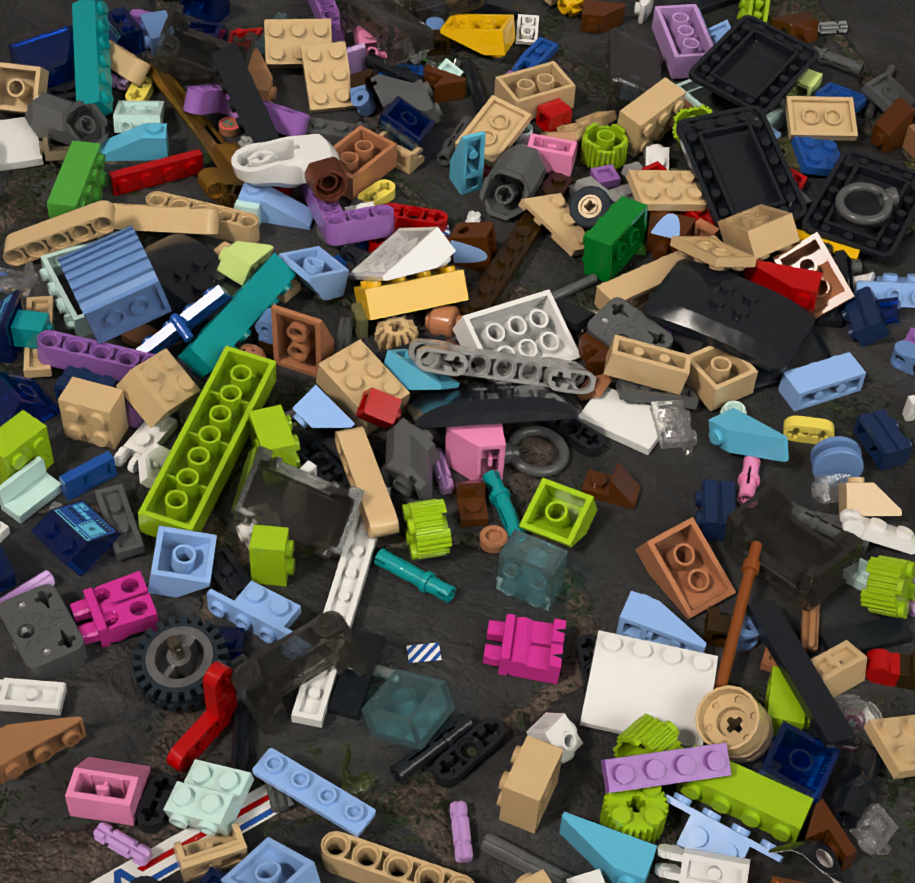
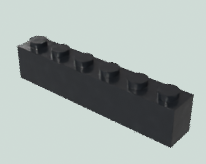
[211,43,280,143]

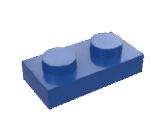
[59,451,117,501]

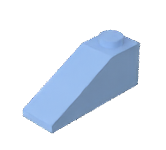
[238,182,314,230]
[616,591,706,653]

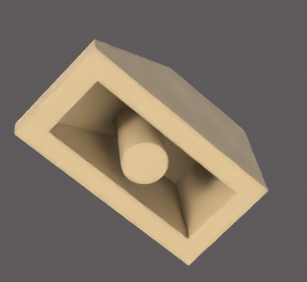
[838,477,902,516]

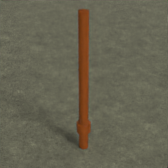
[714,541,762,688]

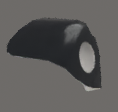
[768,839,845,883]

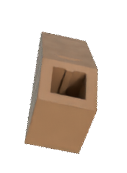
[0,716,86,784]

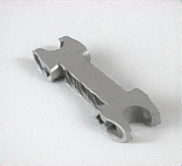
[408,338,596,394]

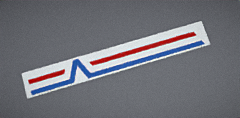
[90,784,294,883]

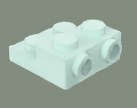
[113,100,165,133]
[163,759,254,836]

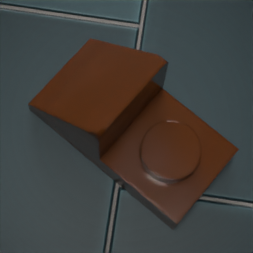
[423,65,467,103]
[578,333,618,379]
[581,463,641,510]
[453,479,489,528]
[804,798,857,871]

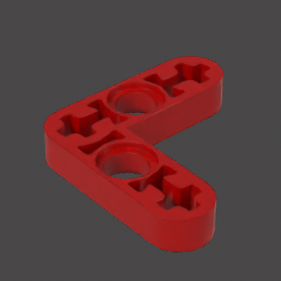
[368,203,448,253]
[166,660,237,773]

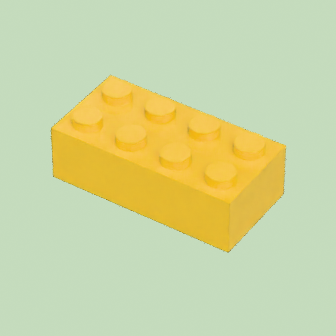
[354,264,469,320]

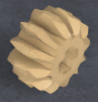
[375,315,418,351]

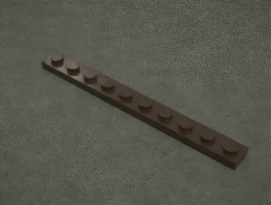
[459,171,573,316]

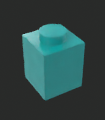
[10,309,55,349]

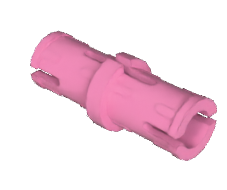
[737,456,761,506]

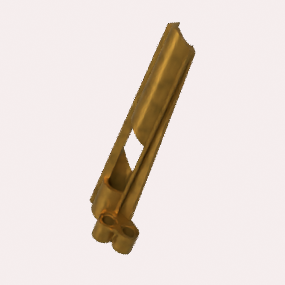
[147,62,245,209]

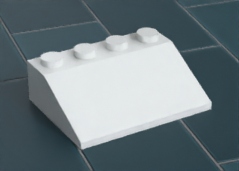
[348,227,456,281]
[452,290,580,383]
[580,630,718,748]

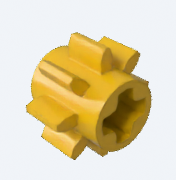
[557,0,583,18]

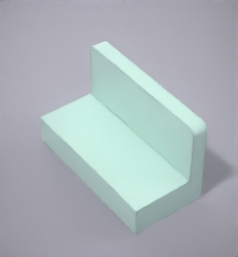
[0,456,62,524]

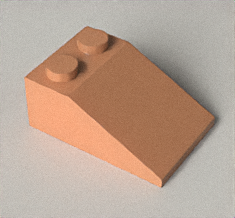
[773,233,855,319]
[271,304,334,377]
[635,517,736,619]

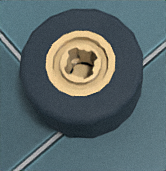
[569,186,613,232]

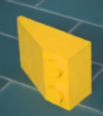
[440,14,516,58]

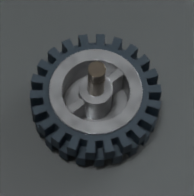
[132,615,232,713]

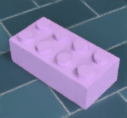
[652,4,713,79]

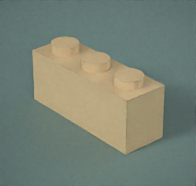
[603,335,692,395]

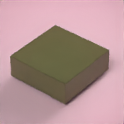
[351,302,368,339]

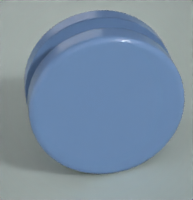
[810,436,864,486]

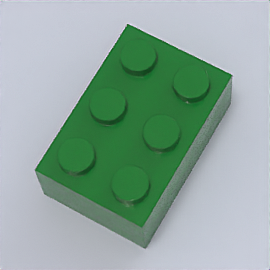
[582,196,648,282]

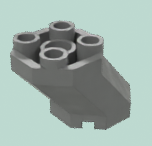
[370,74,444,126]
[25,92,108,145]
[479,143,547,220]
[379,418,440,504]

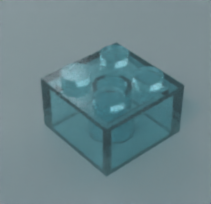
[496,529,568,611]
[361,669,455,750]

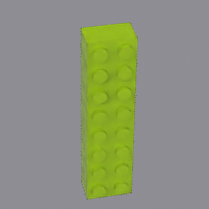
[138,346,276,537]

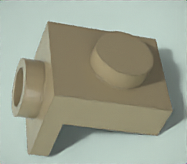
[39,134,70,164]

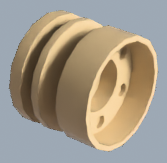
[695,685,774,764]

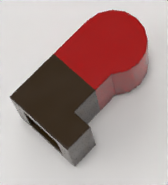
[866,649,915,691]

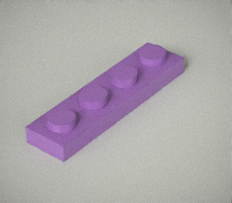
[601,743,731,793]

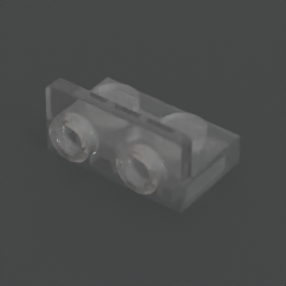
[650,400,697,456]

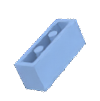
[778,352,866,411]

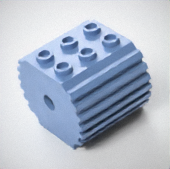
[57,225,172,344]

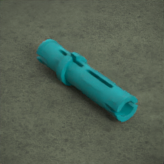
[482,470,528,546]
[374,548,456,604]

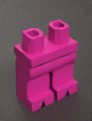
[70,571,159,648]
[483,614,566,684]

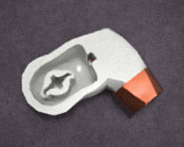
[231,134,348,204]

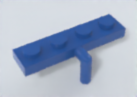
[136,285,232,354]

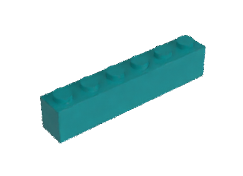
[72,0,114,116]
[178,253,296,379]

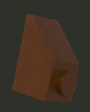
[580,0,626,34]
[870,97,915,154]

